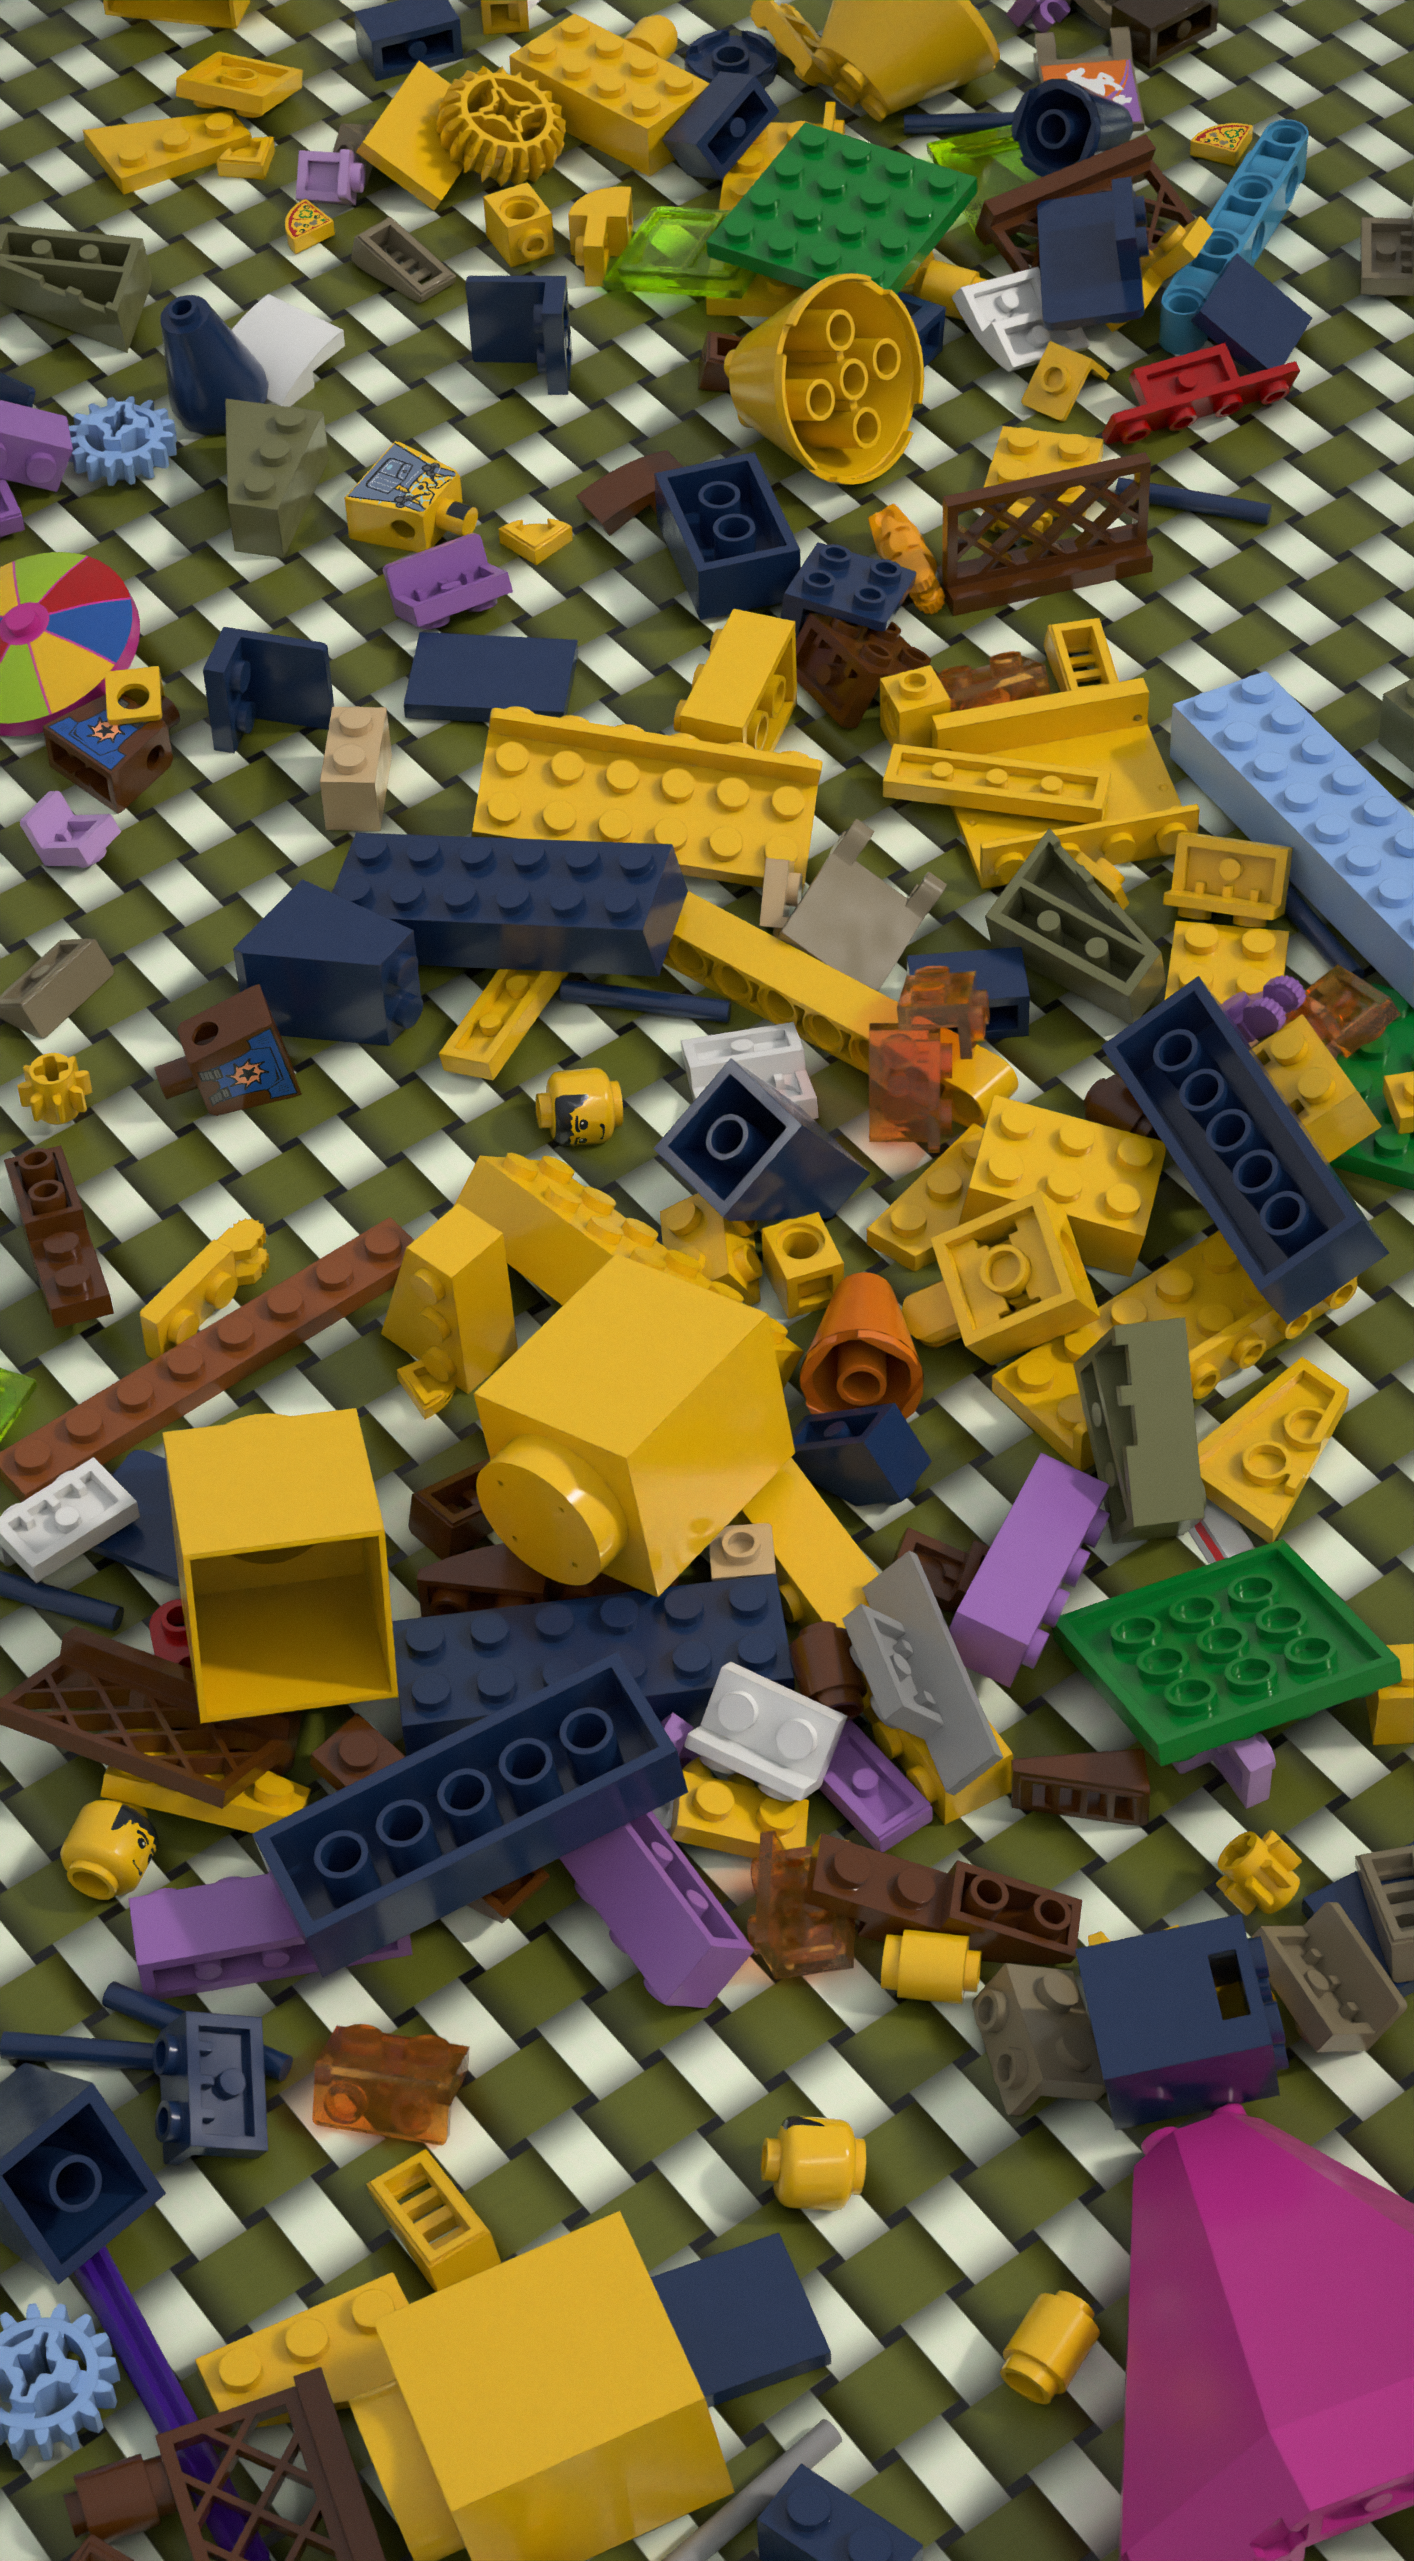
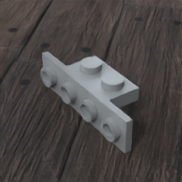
[842,1551,1003,1796]

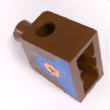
[43,693,180,814]
[154,984,302,1116]

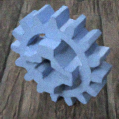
[69,396,177,486]
[0,2303,120,2461]

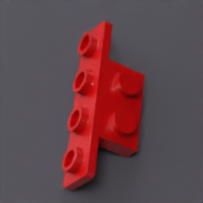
[1102,343,1300,444]

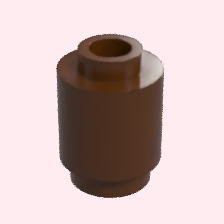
[1084,1074,1162,1141]
[789,1621,867,1721]
[63,2453,177,2543]

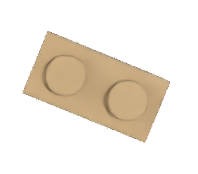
[320,706,392,831]

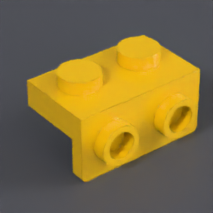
[1163,832,1293,928]
[660,1193,763,1306]

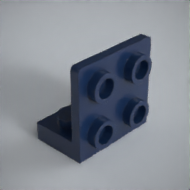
[465,276,573,395]
[780,542,916,639]
[203,627,334,754]

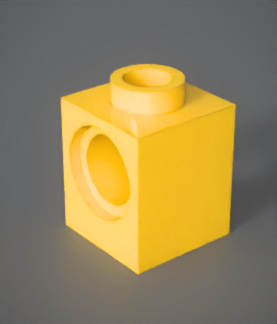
[483,182,555,268]
[880,665,951,748]
[762,1212,844,1319]

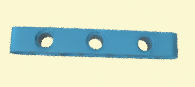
[1159,119,1309,355]

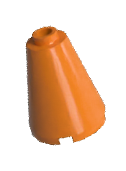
[800,1272,924,1419]

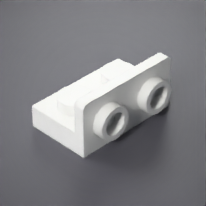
[0,1457,140,1583]
[684,1662,848,1802]

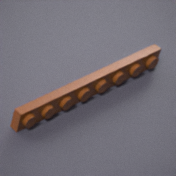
[0,1217,414,1502]

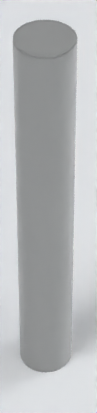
[661,2419,842,2561]

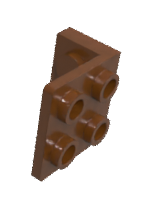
[796,613,944,728]

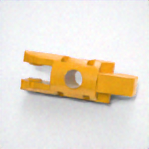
[868,504,945,615]

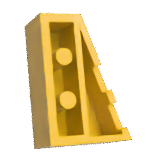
[381,1203,518,1394]

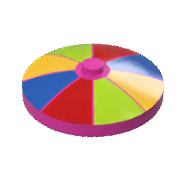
[0,552,140,736]

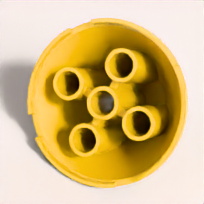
[811,0,1000,122]
[724,273,924,485]

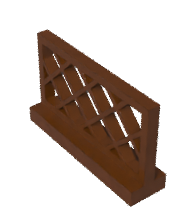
[974,134,1195,273]
[936,452,1153,616]
[0,1626,303,1809]
[155,2367,386,2561]

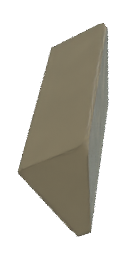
[0,939,114,1038]

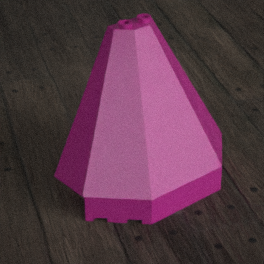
[1118,2103,1414,2561]

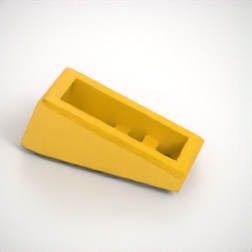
[1043,618,1119,692]
[366,2149,501,2292]

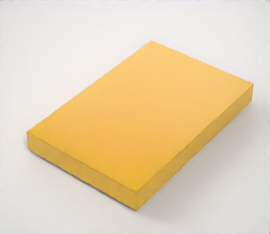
[356,61,475,210]

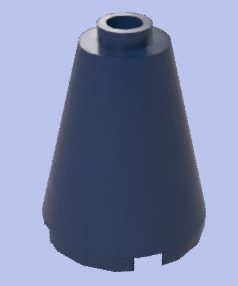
[1012,79,1133,177]
[160,295,269,435]

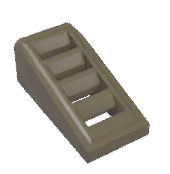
[351,216,456,304]
[1355,1845,1414,1983]

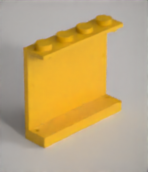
[932,678,1200,889]

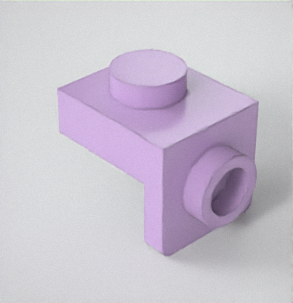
[296,149,365,205]
[20,791,121,868]
[1172,1733,1276,1809]

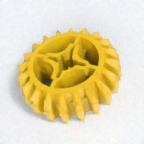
[436,65,566,187]

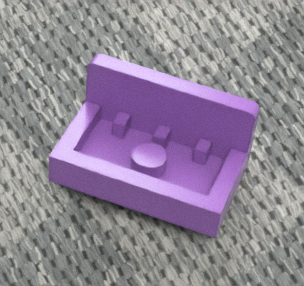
[383,533,513,630]

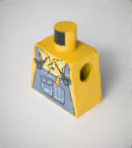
[344,441,478,553]

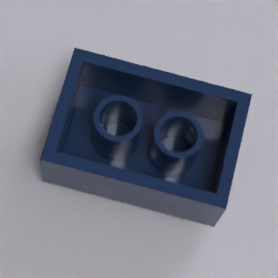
[654,452,801,620]

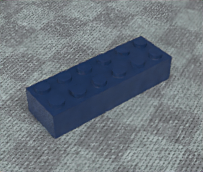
[332,833,688,976]
[1101,976,1389,1325]
[392,1574,795,1756]
[252,1651,688,1978]

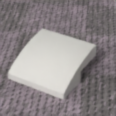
[952,267,1090,372]
[232,294,345,407]
[680,1022,819,1119]

